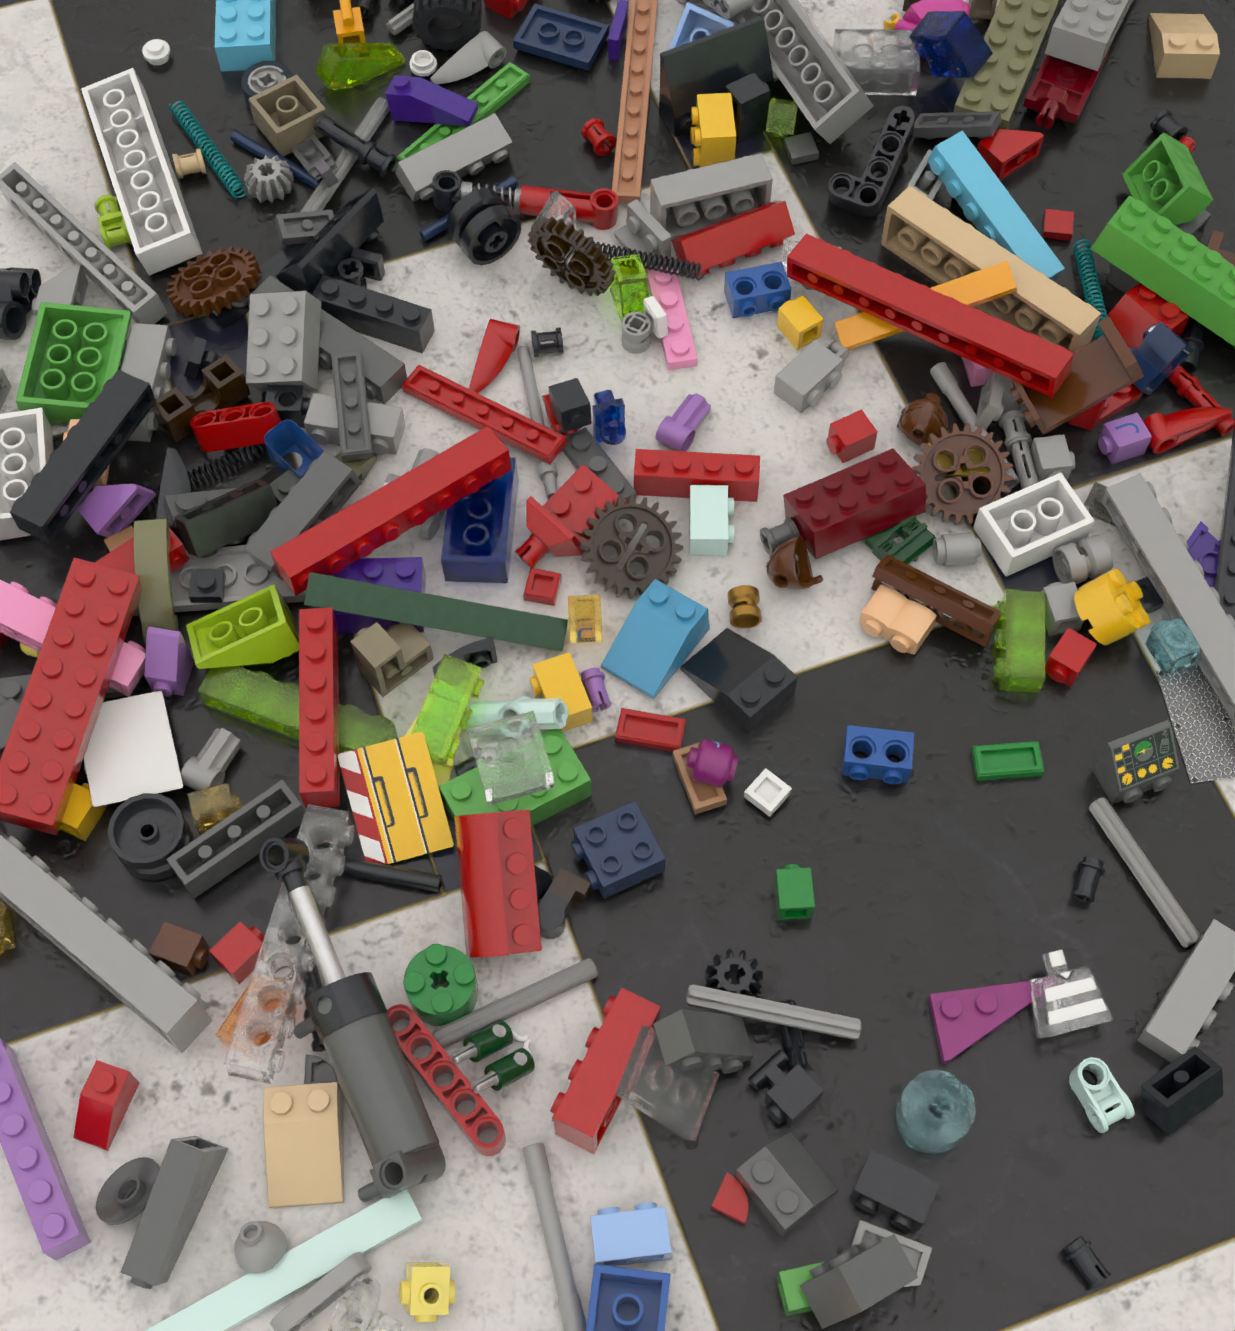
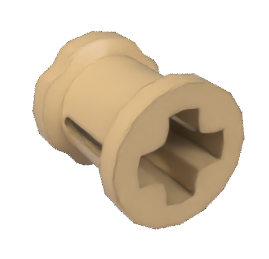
[172,148,207,179]

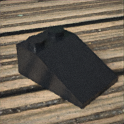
[680,628,798,734]

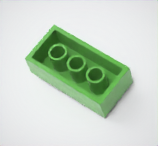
[439,729,592,827]

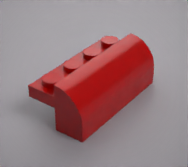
[455,809,542,958]

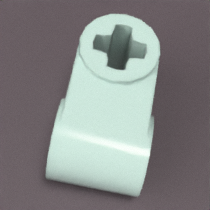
[1069,1057,1135,1133]

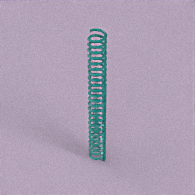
[168,101,246,198]
[1073,239,1107,340]

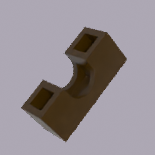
[152,354,251,443]

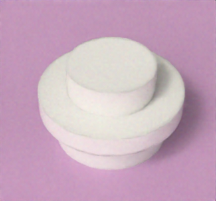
[142,39,170,65]
[409,50,437,76]

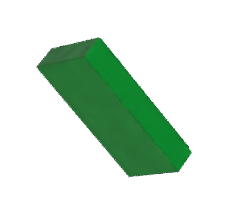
[971,741,1045,781]

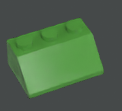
[1122,132,1213,225]

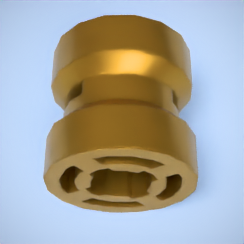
[727,585,762,629]

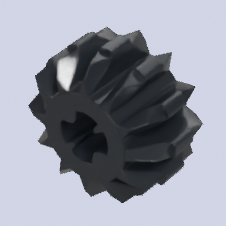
[704,948,764,997]

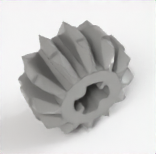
[244,155,294,204]

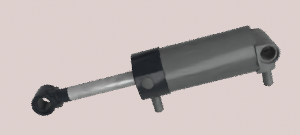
[259,838,446,1202]

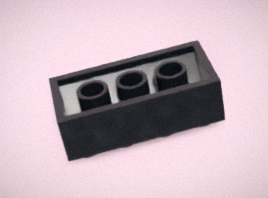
[276,188,384,295]

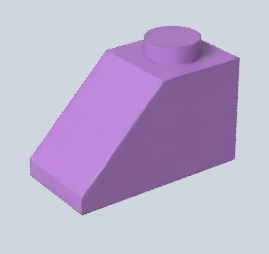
[77,484,156,537]
[145,627,194,697]

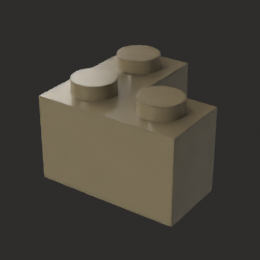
[350,622,434,697]

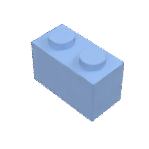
[590,1202,671,1266]

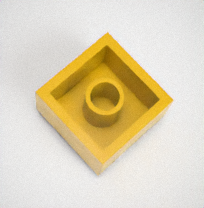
[690,93,736,168]

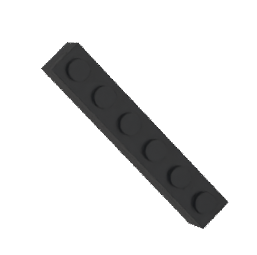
[10,370,156,544]

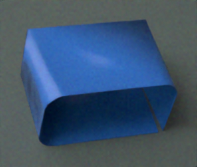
[264,420,324,479]

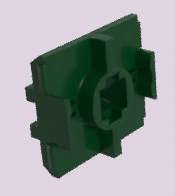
[863,515,936,565]

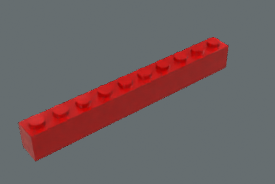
[787,234,1074,398]

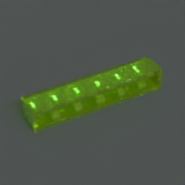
[198,665,398,754]

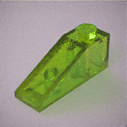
[315,43,406,90]

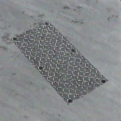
[1156,665,1235,783]

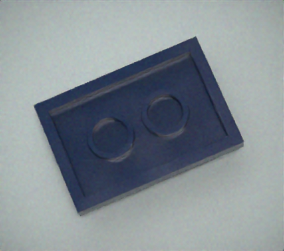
[513,3,609,71]

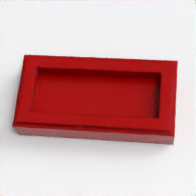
[615,708,686,752]

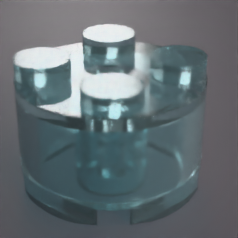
[896,1070,976,1154]

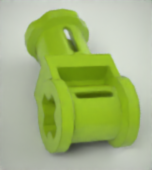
[94,194,133,251]

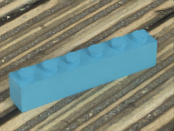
[927,130,1065,282]

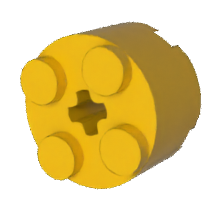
[1074,568,1150,646]

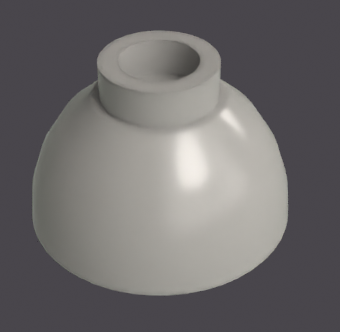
[235,1221,287,1273]

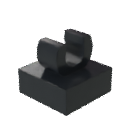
[184,336,219,380]

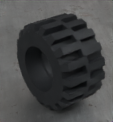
[412,0,483,52]

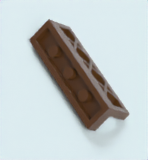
[871,554,1003,647]

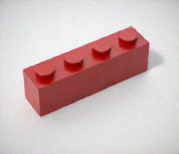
[671,201,795,277]
[634,449,760,502]

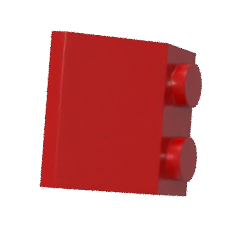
[1098,283,1190,349]

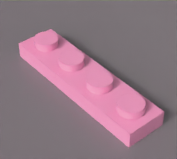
[646,266,698,370]

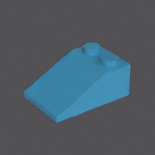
[601,579,710,699]

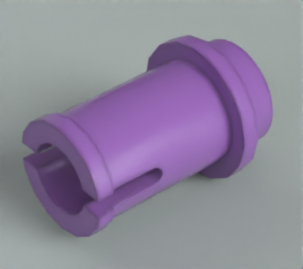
[581,668,612,712]

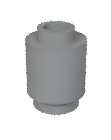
[933,532,981,566]

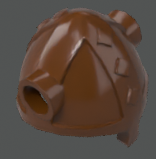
[897,393,949,446]
[766,535,823,589]

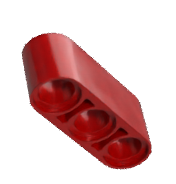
[190,402,281,452]

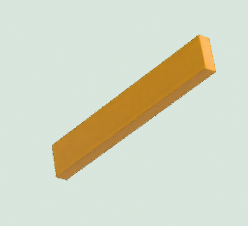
[834,260,1017,350]

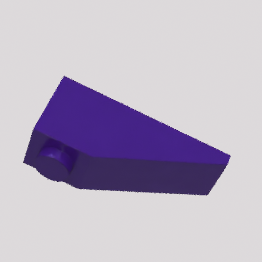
[385,75,479,126]

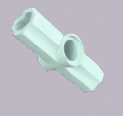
[467,696,569,734]

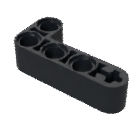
[828,106,915,218]

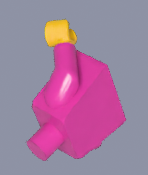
[883,0,970,59]

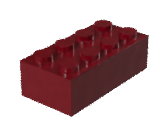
[783,448,926,559]

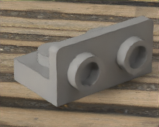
[614,199,671,270]

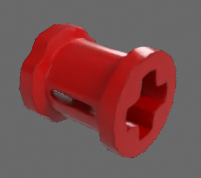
[581,118,617,156]

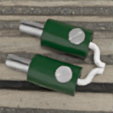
[450,1020,535,1094]

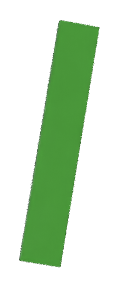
[397,62,530,164]

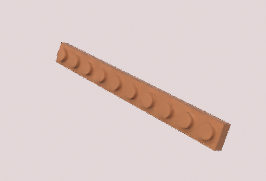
[612,0,658,204]

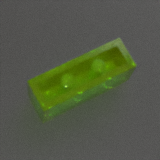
[994,589,1045,693]
[411,654,485,767]

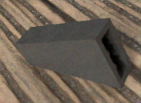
[120,1136,228,1289]

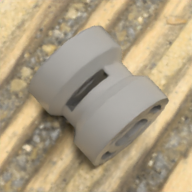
[622,312,651,354]

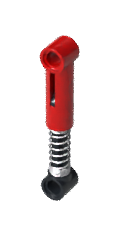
[432,170,619,230]

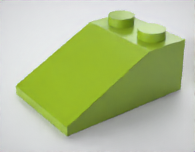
[186,584,299,669]

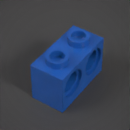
[724,262,792,318]
[841,725,914,784]

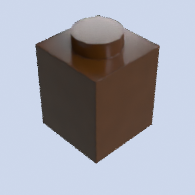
[149,921,209,978]

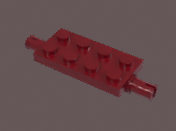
[1023,47,1110,129]

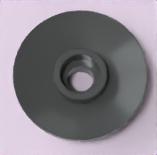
[96,1157,160,1225]

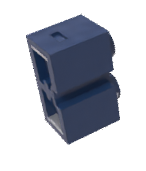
[1130,321,1194,395]

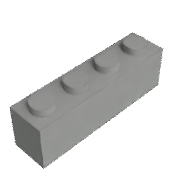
[395,113,513,202]
[120,323,177,442]
[1137,919,1235,1063]

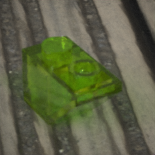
[609,254,649,323]

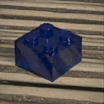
[909,11,993,78]

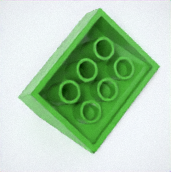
[16,302,132,425]

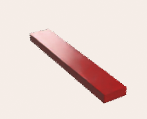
[401,365,567,465]

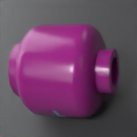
[686,739,738,787]

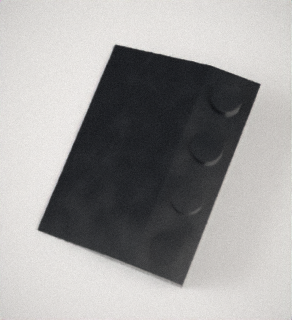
[659,16,774,137]

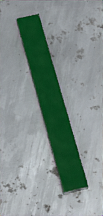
[304,572,568,651]

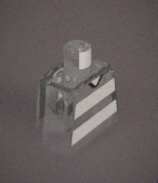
[1030,949,1113,1039]

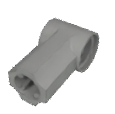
[180,728,242,798]

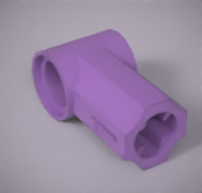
[655,393,711,451]

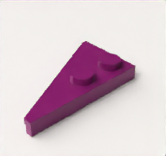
[928,978,1053,1065]

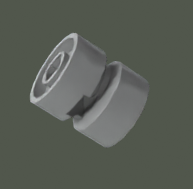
[1052,534,1113,584]

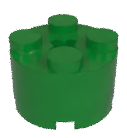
[403,944,478,1026]

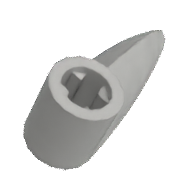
[430,31,507,85]

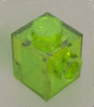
[766,98,798,138]

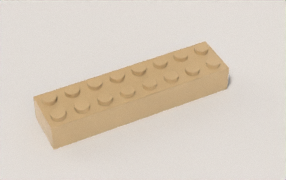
[881,186,1101,353]

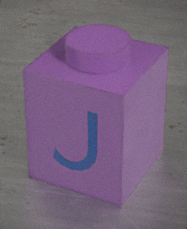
[1098,412,1152,464]

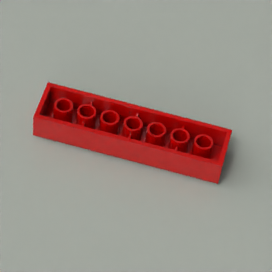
[0,557,142,835]

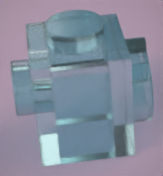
[1145,617,1201,675]

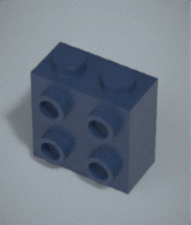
[570,801,666,899]

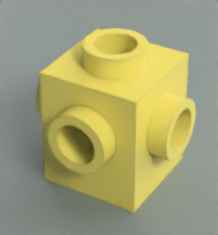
[398,1262,455,1322]

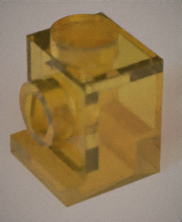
[188,783,243,836]

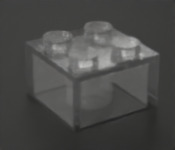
[467,710,554,806]

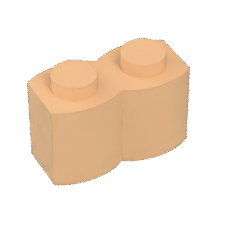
[859,585,937,655]

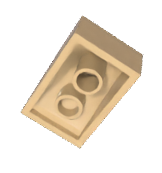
[1148,13,1220,79]
[263,1082,344,1208]

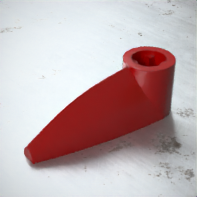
[469,319,520,393]
[1142,407,1233,454]

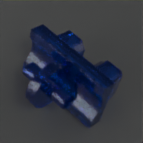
[592,390,626,445]

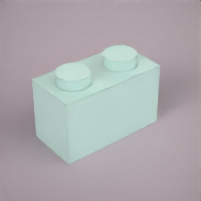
[689,485,734,556]

